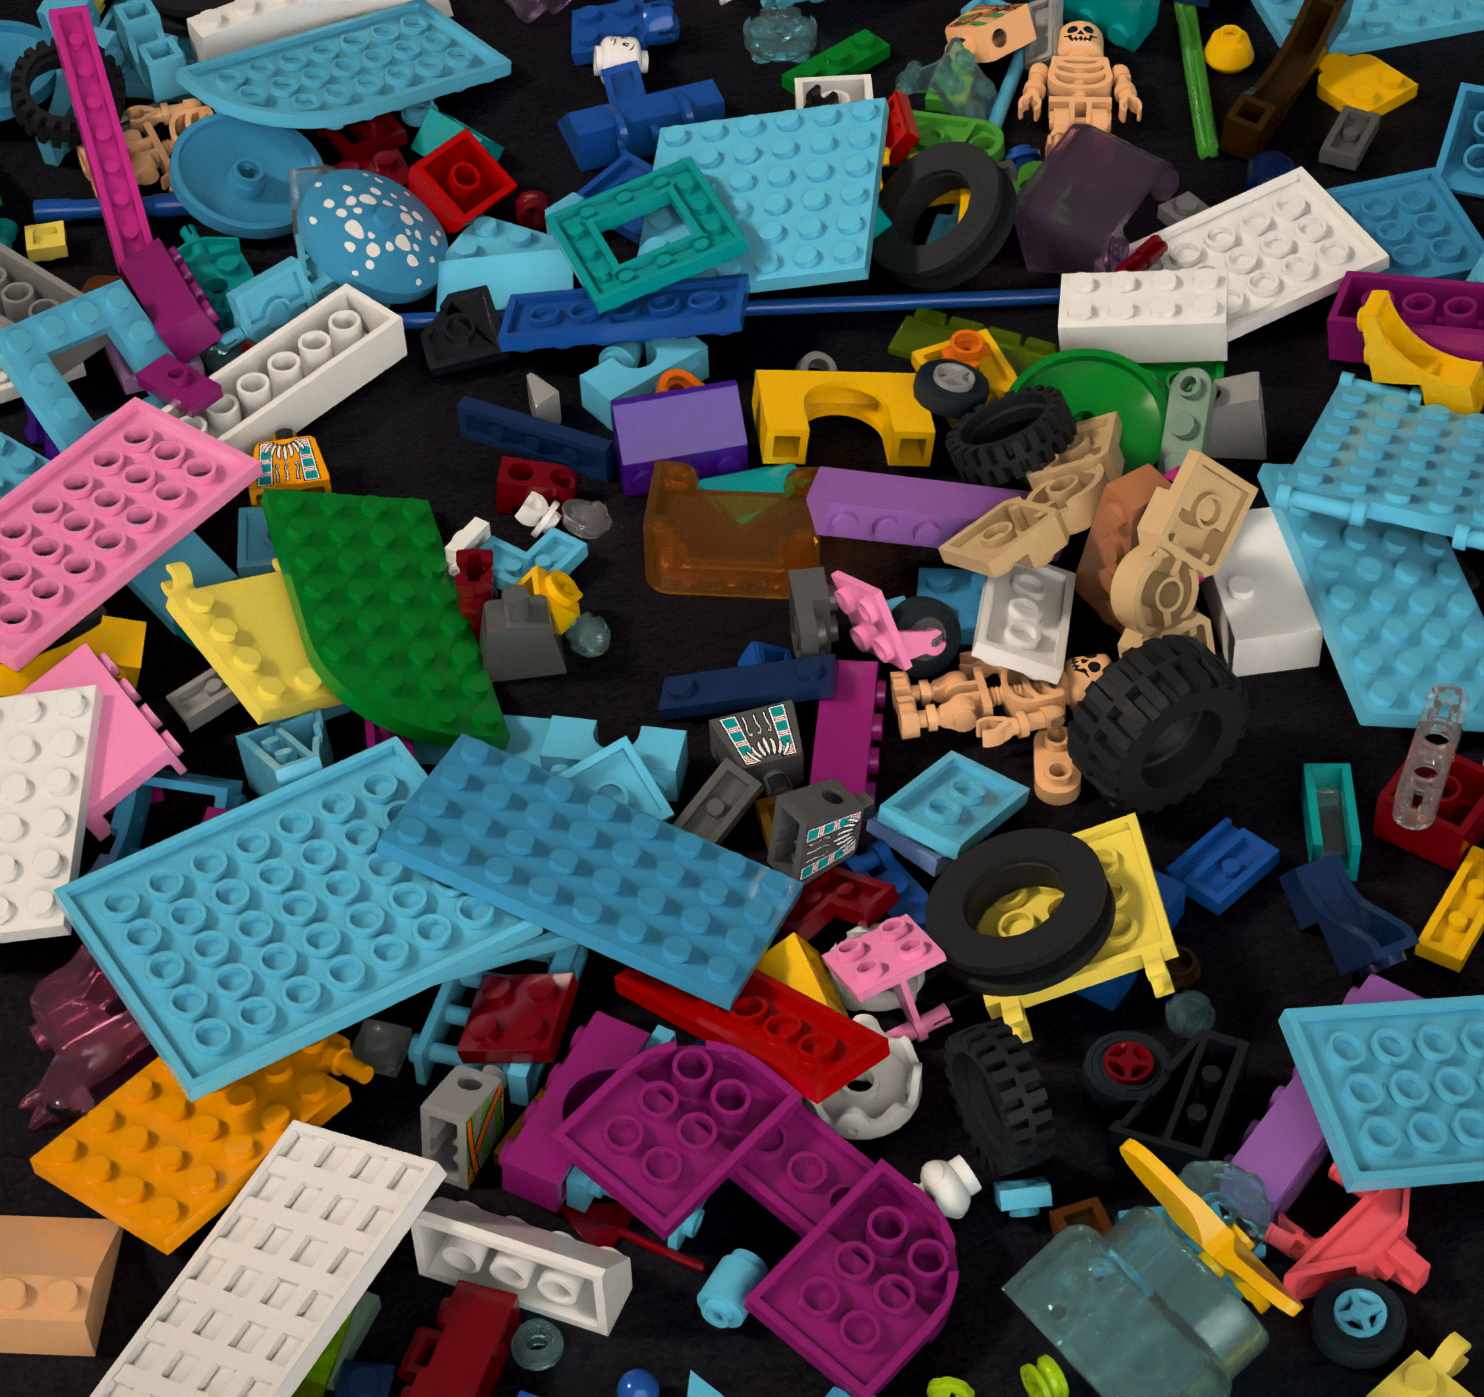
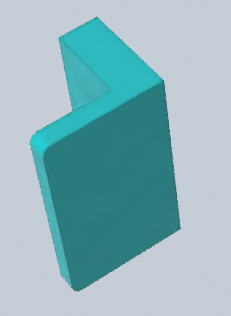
[411,107,504,161]

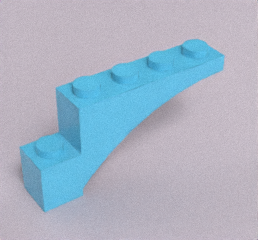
[35,0,124,167]

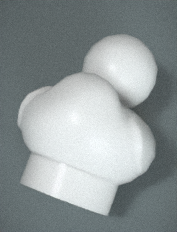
[913,1155,982,1219]

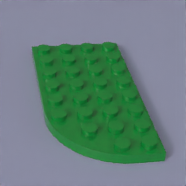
[261,489,510,750]

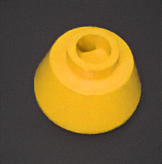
[1203,25,1255,74]

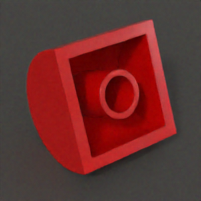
[408,128,518,233]

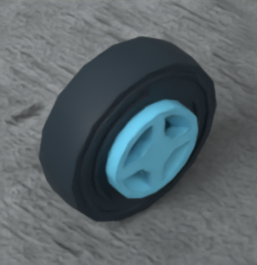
[1310,1276,1407,1369]

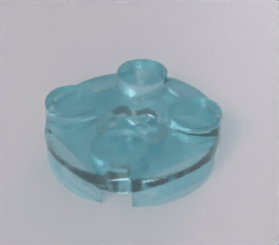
[743,6,818,64]
[1163,1161,1271,1262]

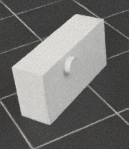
[1200,507,1323,677]

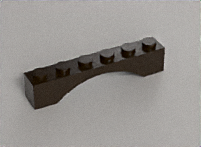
[1219,0,1354,163]

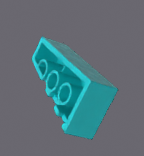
[1026,0,1160,52]

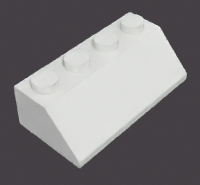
[411,1196,633,1336]

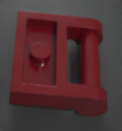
[313,112,408,161]

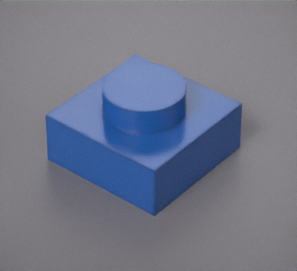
[601,60,646,103]

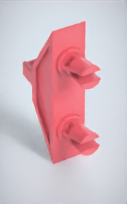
[1263,1162,1431,1300]

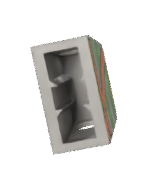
[420,1065,508,1190]

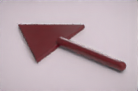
[559,1203,707,1273]

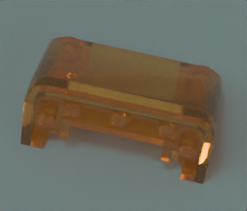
[643,460,824,599]

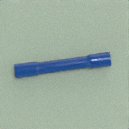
[33,193,191,223]

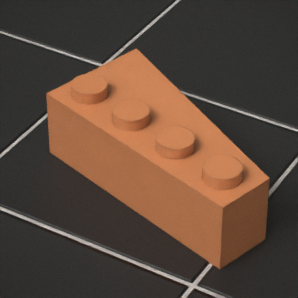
[1074,463,1172,636]

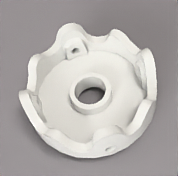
[802,1014,922,1140]

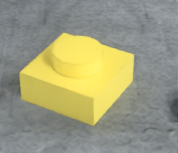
[24,220,69,262]

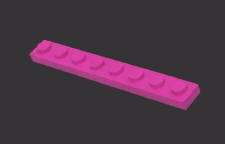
[49,5,153,276]

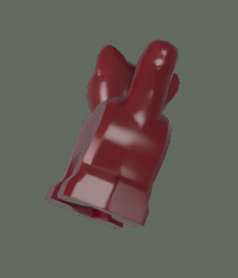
[455,548,498,644]

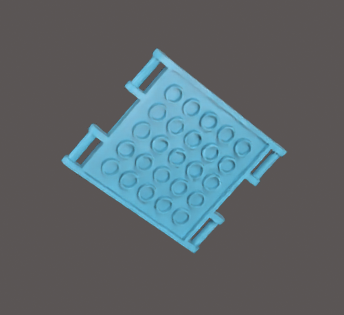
[1274,371,1484,551]

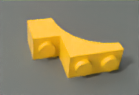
[1357,290,1484,415]

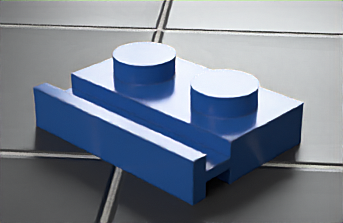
[1165,817,1280,916]

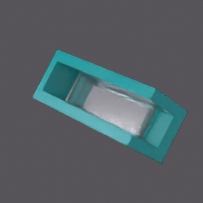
[1299,763,1362,881]

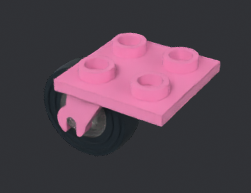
[831,570,961,677]

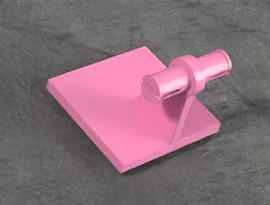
[821,914,953,1043]

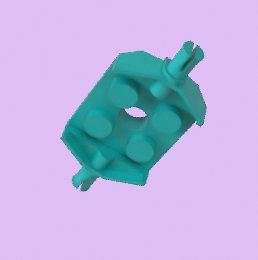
[177,224,255,330]

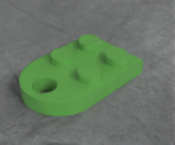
[886,110,1005,169]

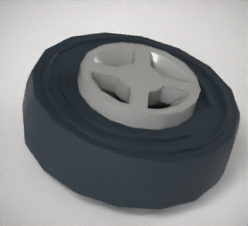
[913,359,989,419]

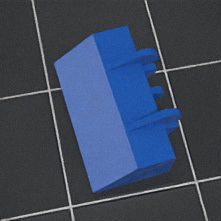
[557,79,725,172]

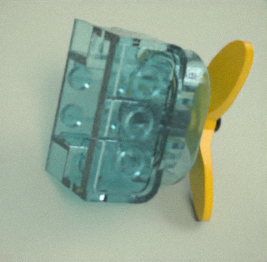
[1001,1138,1304,1397]

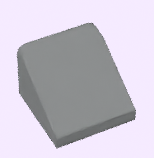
[526,372,562,424]

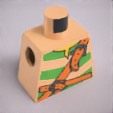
[945,3,1037,65]

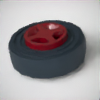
[1083,1031,1171,1115]

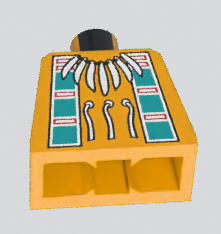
[248,428,332,507]

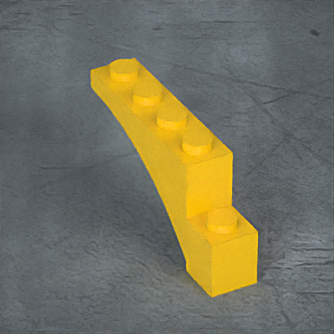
[0,615,147,697]

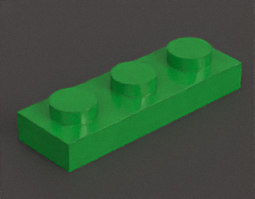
[781,29,890,96]

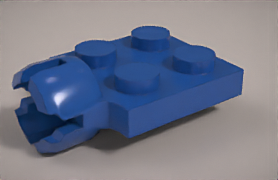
[571,0,680,66]

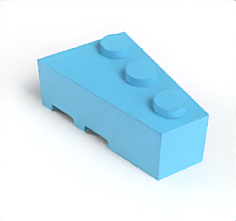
[235,708,334,797]

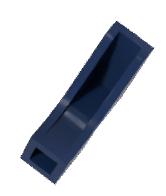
[1278,852,1419,979]

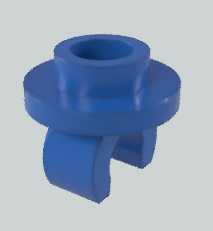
[1002,144,1041,172]

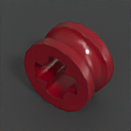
[515,190,550,230]

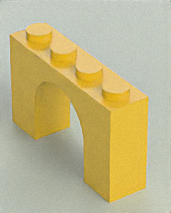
[752,370,936,467]

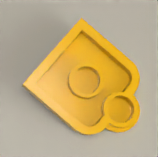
[1316,53,1418,116]

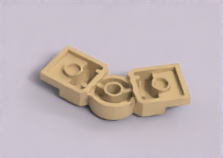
[938,411,1125,578]
[1110,449,1259,658]

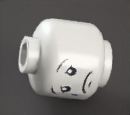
[593,36,649,84]

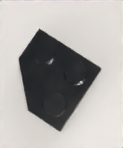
[420,285,510,378]

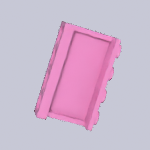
[19,643,187,842]

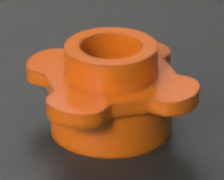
[942,329,991,369]

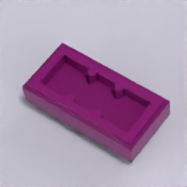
[135,353,224,418]

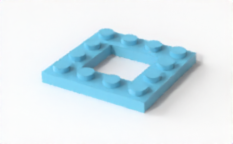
[0,279,178,453]

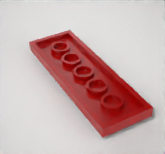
[614,967,890,1104]

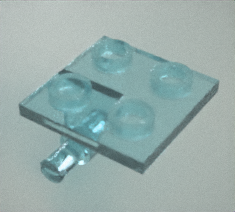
[892,37,998,120]

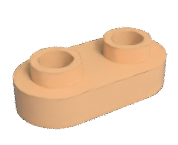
[1033,726,1081,806]

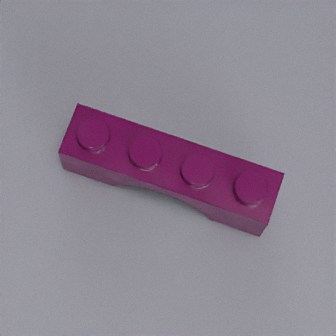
[498,1011,650,1213]

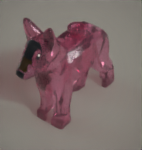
[18,943,151,1130]

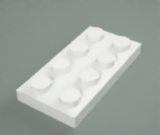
[971,563,1076,685]

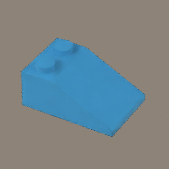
[1436,82,1484,199]

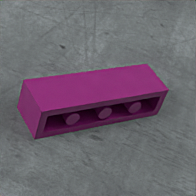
[120,237,223,364]
[809,660,887,828]

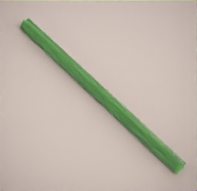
[1174,2,1219,160]

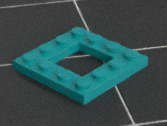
[544,156,749,314]

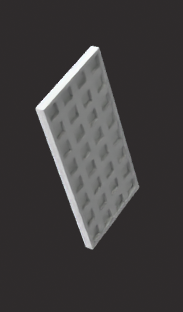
[89,1120,447,1397]

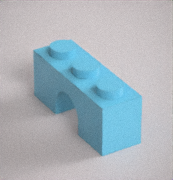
[113,0,190,103]
[579,335,709,431]
[540,715,689,802]

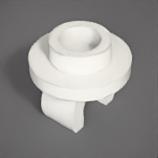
[515,491,562,538]

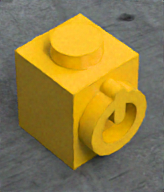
[516,565,583,635]

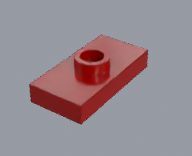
[885,90,920,167]

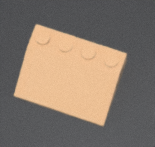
[0,1215,124,1357]

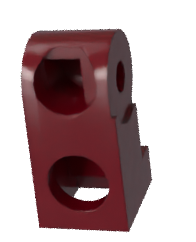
[495,456,578,515]

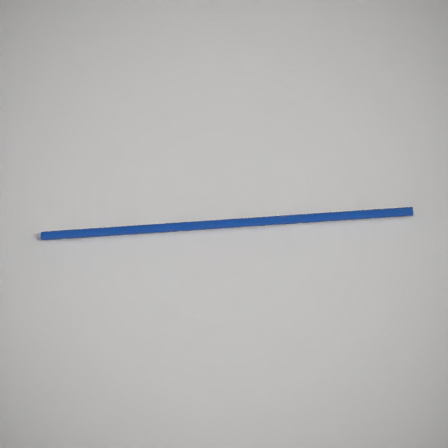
[396,288,1061,329]

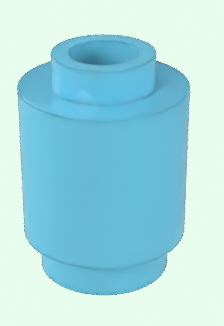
[697,1249,768,1328]

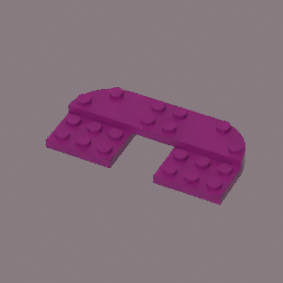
[550,1040,959,1397]

